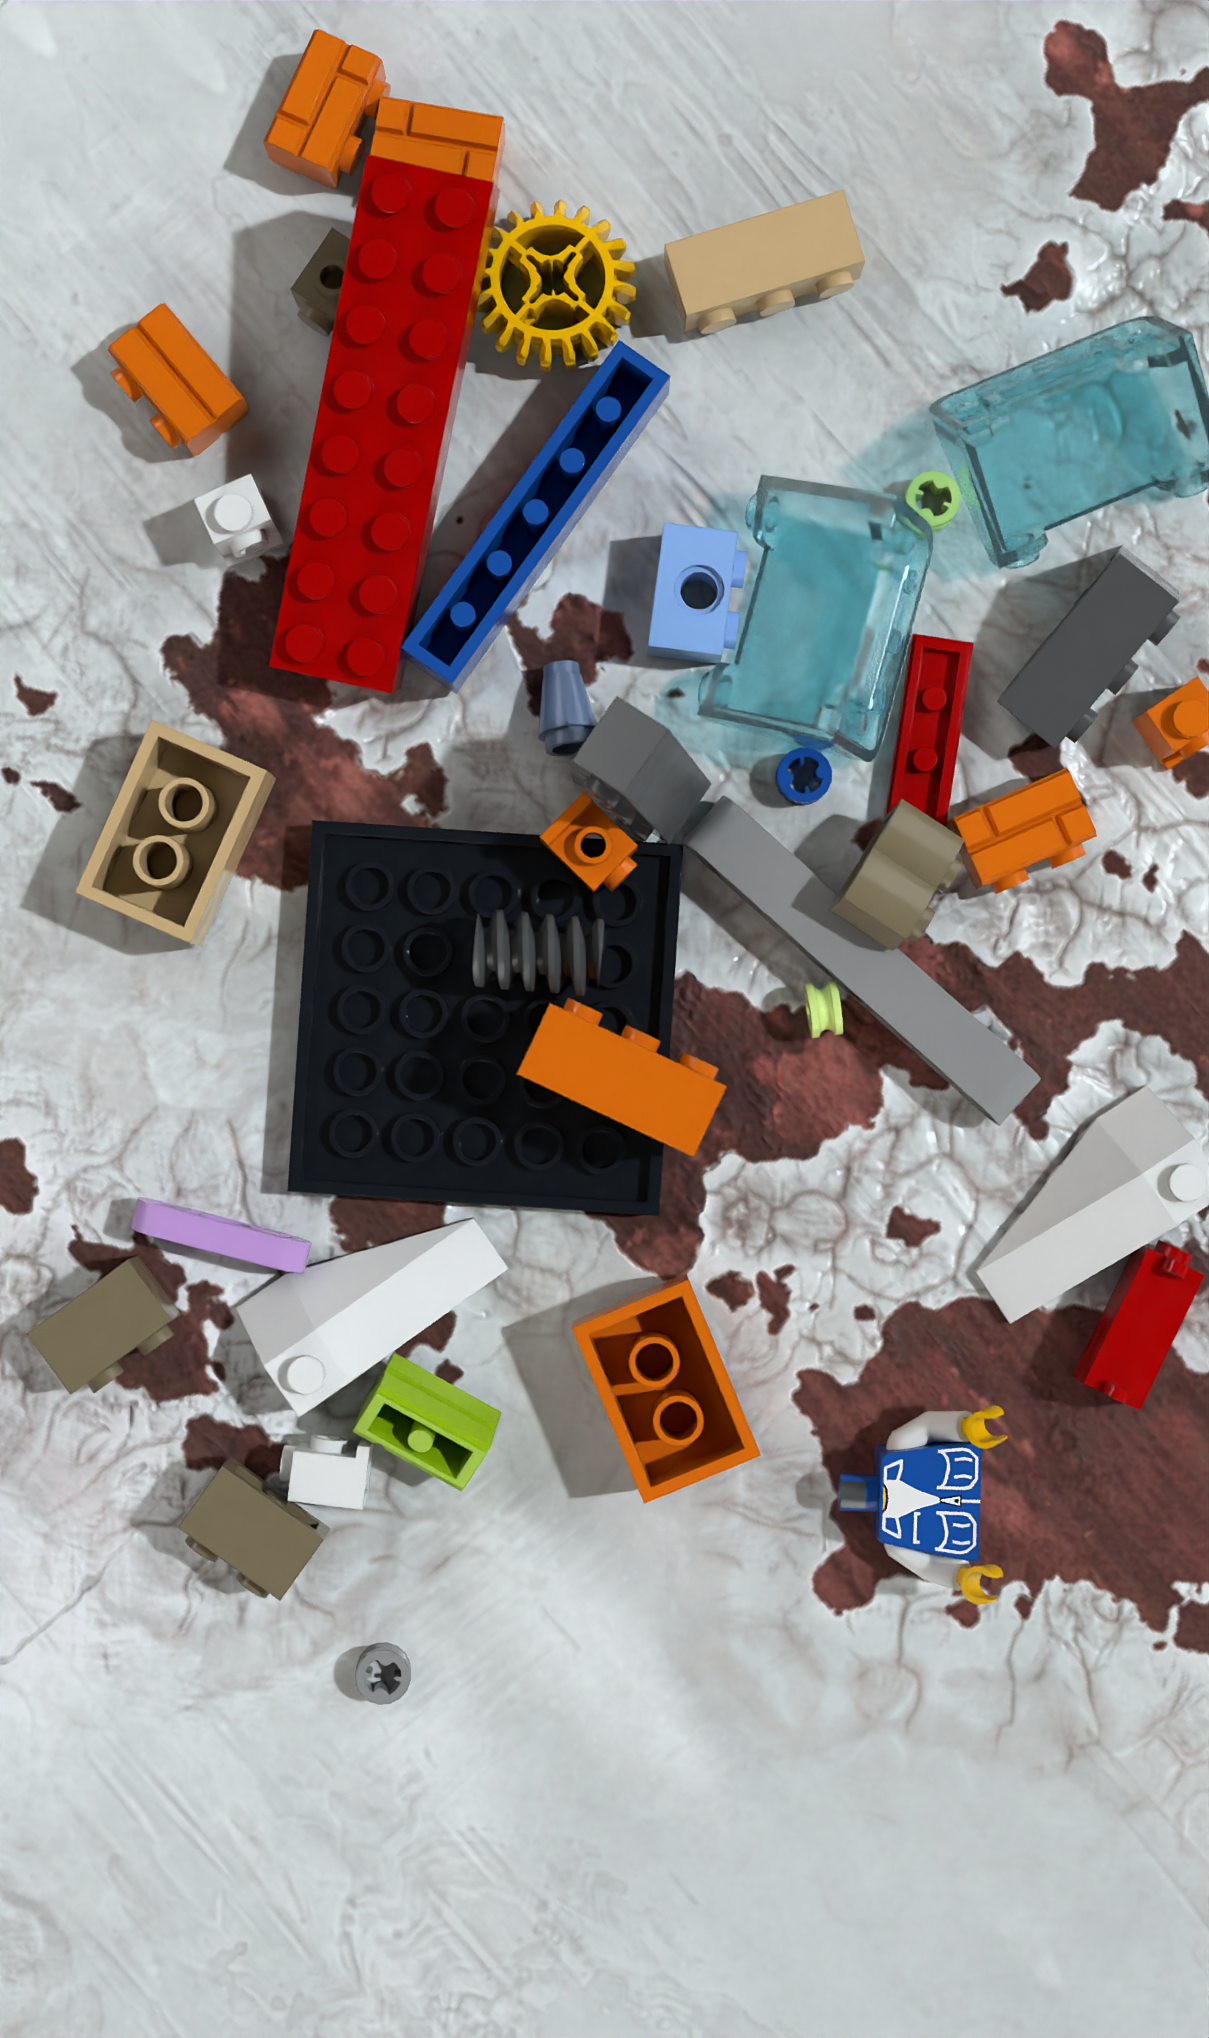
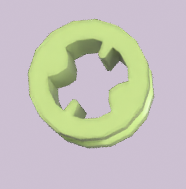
[902,471,961,532]
[804,980,843,1038]

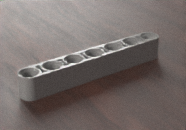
[682,795,1041,1126]

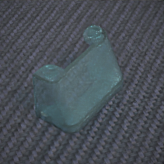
[928,316,1209,569]
[697,475,933,762]

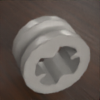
[355,1642,411,1705]

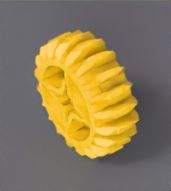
[476,199,636,372]

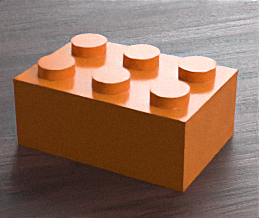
[517,998,727,1157]
[572,1274,761,1504]

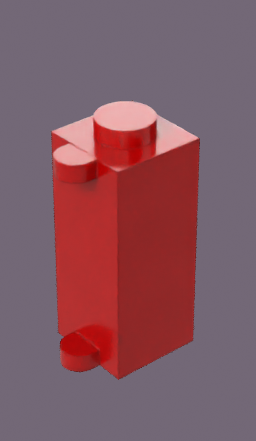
[1073,1240,1205,1411]

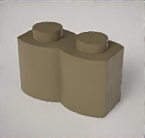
[830,799,964,951]

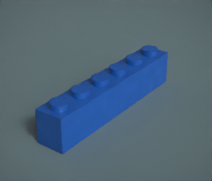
[401,340,671,694]

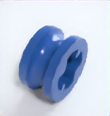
[775,748,832,805]

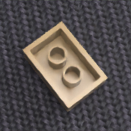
[75,720,276,947]

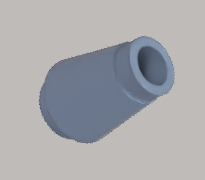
[538,660,597,756]

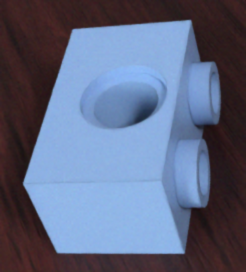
[647,522,748,665]

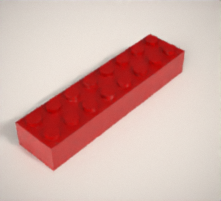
[269,154,500,694]

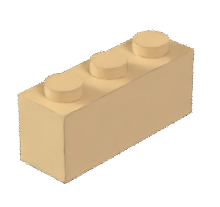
[663,190,865,334]

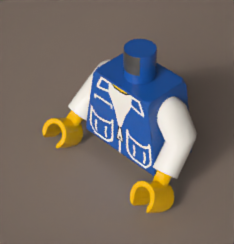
[838,1405,1008,1605]

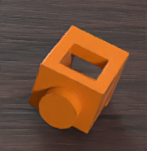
[1132,676,1209,771]
[539,792,638,893]

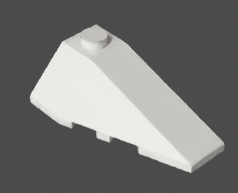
[975,1085,1209,1324]

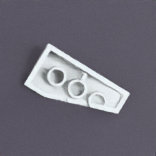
[236,1218,509,1418]

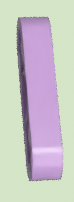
[130,1197,312,1273]

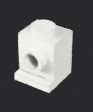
[194,473,285,570]
[279,1434,374,1510]

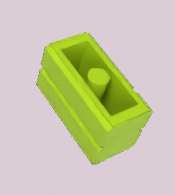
[352,1352,501,1491]

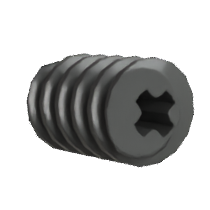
[472,909,604,996]

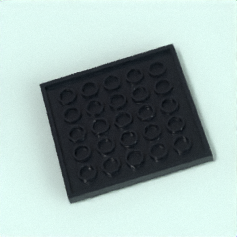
[287,820,683,1216]

